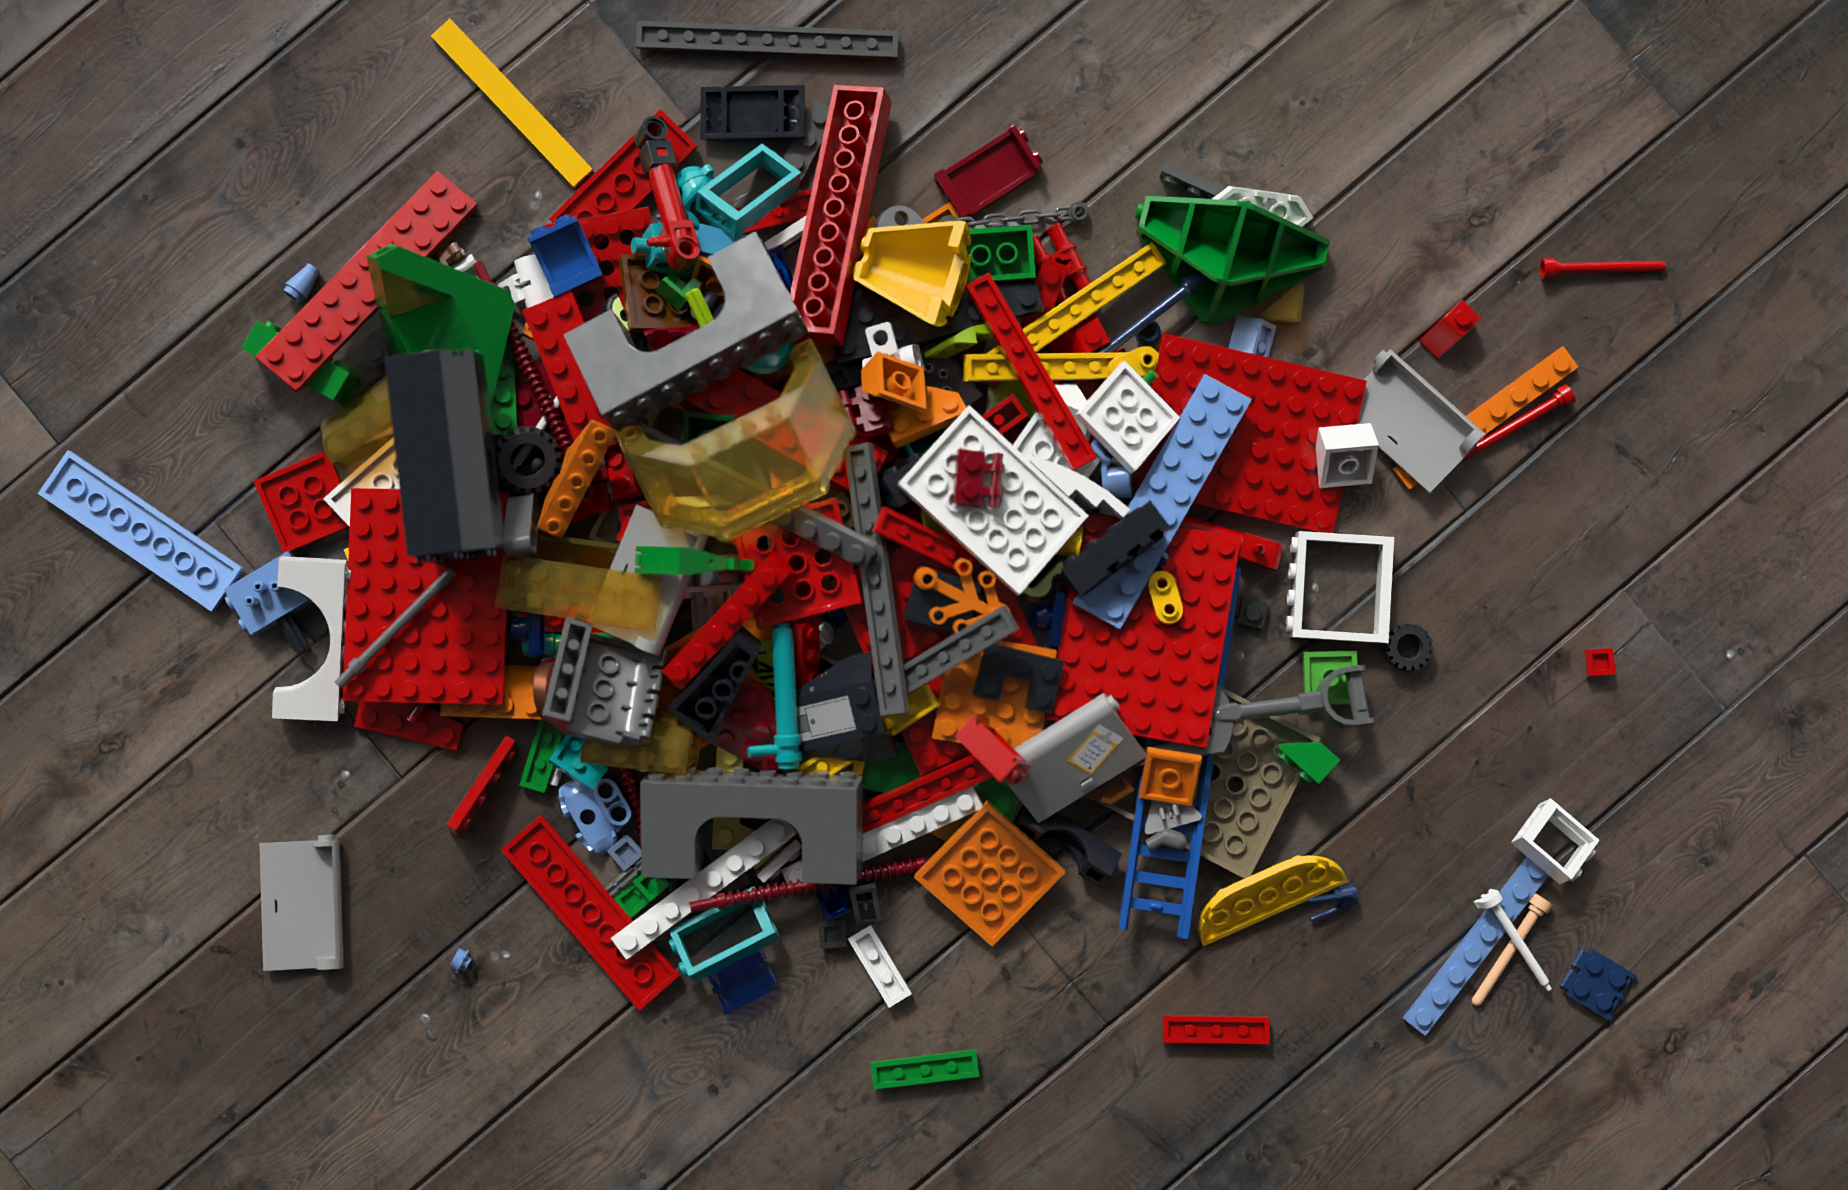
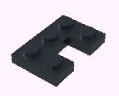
[972,643,1065,714]

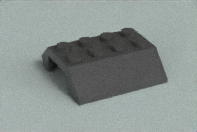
[542,617,669,747]

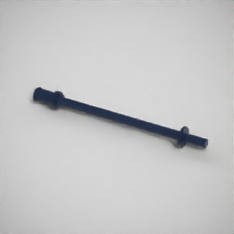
[1057,270,1211,384]

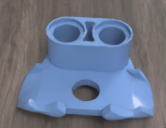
[1091,438,1133,499]
[559,779,631,856]

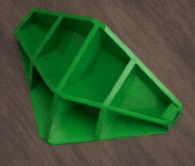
[1135,196,1330,326]
[366,244,515,409]

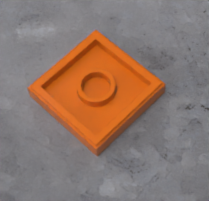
[1139,747,1201,807]

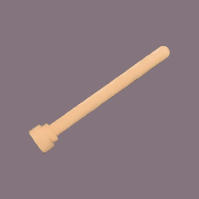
[1472,893,1553,1006]

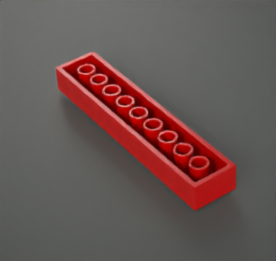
[790,85,892,346]

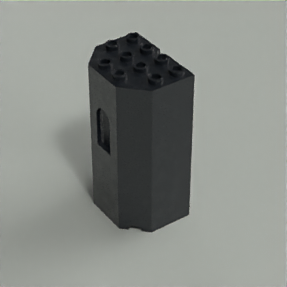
[384,350,504,564]

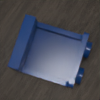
[527,214,604,297]

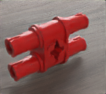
[1033,222,1091,306]

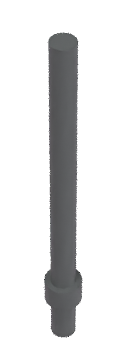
[335,567,457,689]

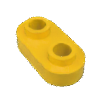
[1107,346,1159,377]
[1148,571,1183,625]

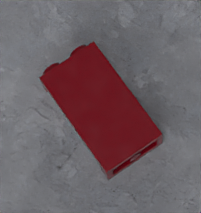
[934,124,1043,218]

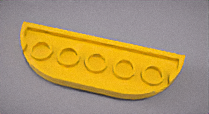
[1198,856,1349,946]

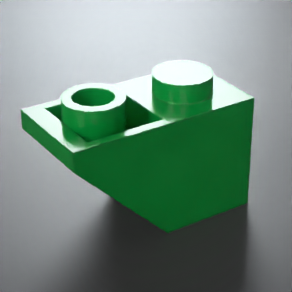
[1275,742,1340,784]

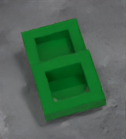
[614,874,670,918]

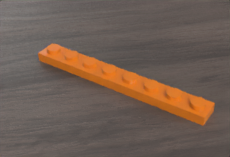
[1392,346,1578,490]

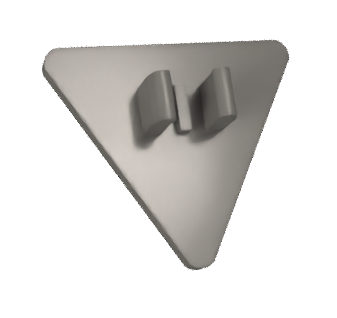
[1145,800,1202,834]

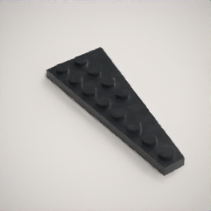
[833,284,1044,366]

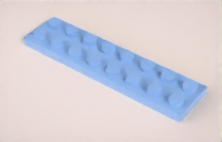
[38,450,244,612]

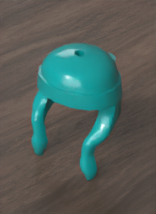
[675,164,721,229]

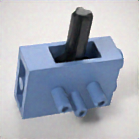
[224,551,313,653]

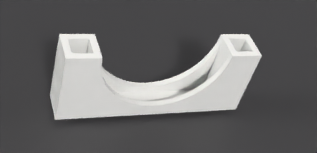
[272,556,351,721]

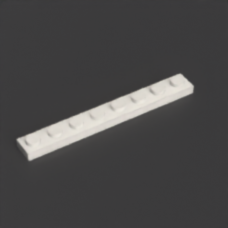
[781,786,983,884]
[611,819,798,960]

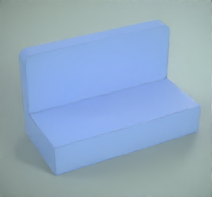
[1228,316,1276,357]

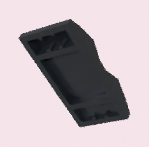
[700,85,805,142]

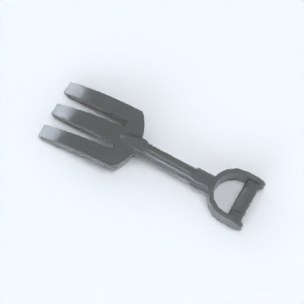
[1129,665,1375,768]

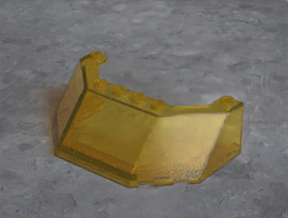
[615,338,856,542]

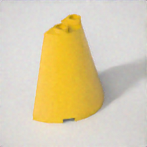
[853,221,971,327]

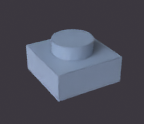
[607,833,641,871]

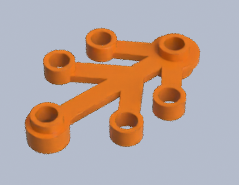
[914,559,1010,634]

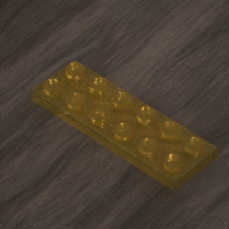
[495,554,663,631]

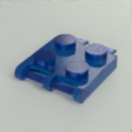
[708,949,778,1015]

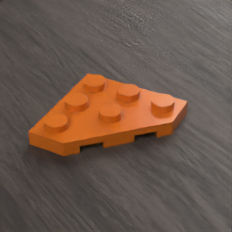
[886,386,966,449]

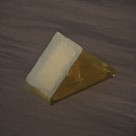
[1258,282,1304,326]

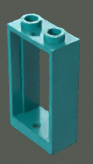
[695,144,801,239]
[669,886,781,982]

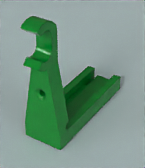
[635,546,754,575]

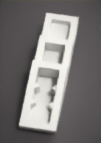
[1028,456,1130,519]

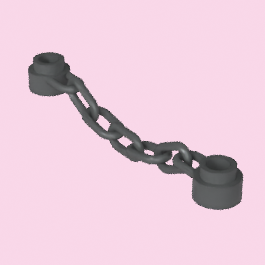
[939,201,1089,229]

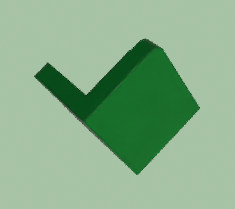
[655,272,702,311]

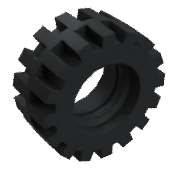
[1383,624,1434,671]

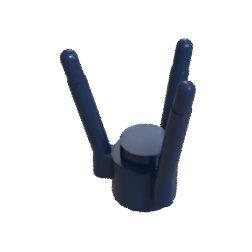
[1309,884,1358,922]

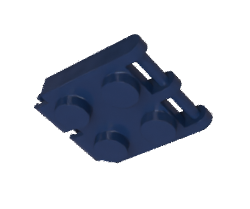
[1559,948,1637,1021]

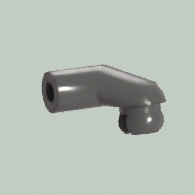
[1145,828,1187,851]

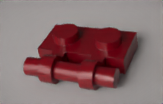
[837,386,893,440]
[952,449,1005,508]

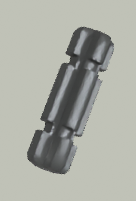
[605,858,642,898]

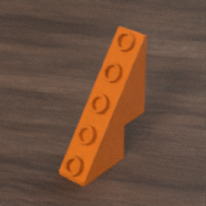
[537,420,617,539]

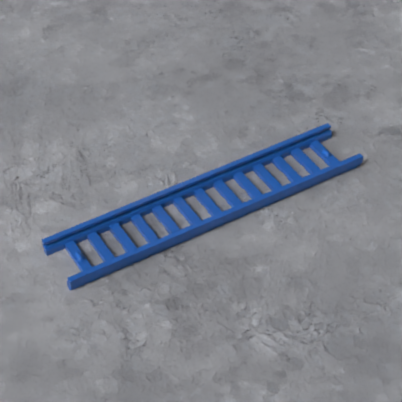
[1118,567,1241,939]

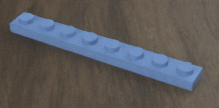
[1403,857,1549,1036]

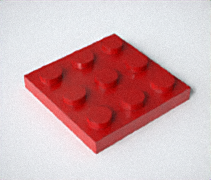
[253,450,349,553]

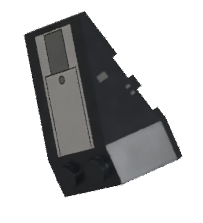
[796,651,898,762]

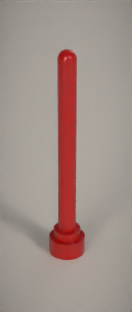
[1539,258,1667,279]
[1464,384,1576,460]

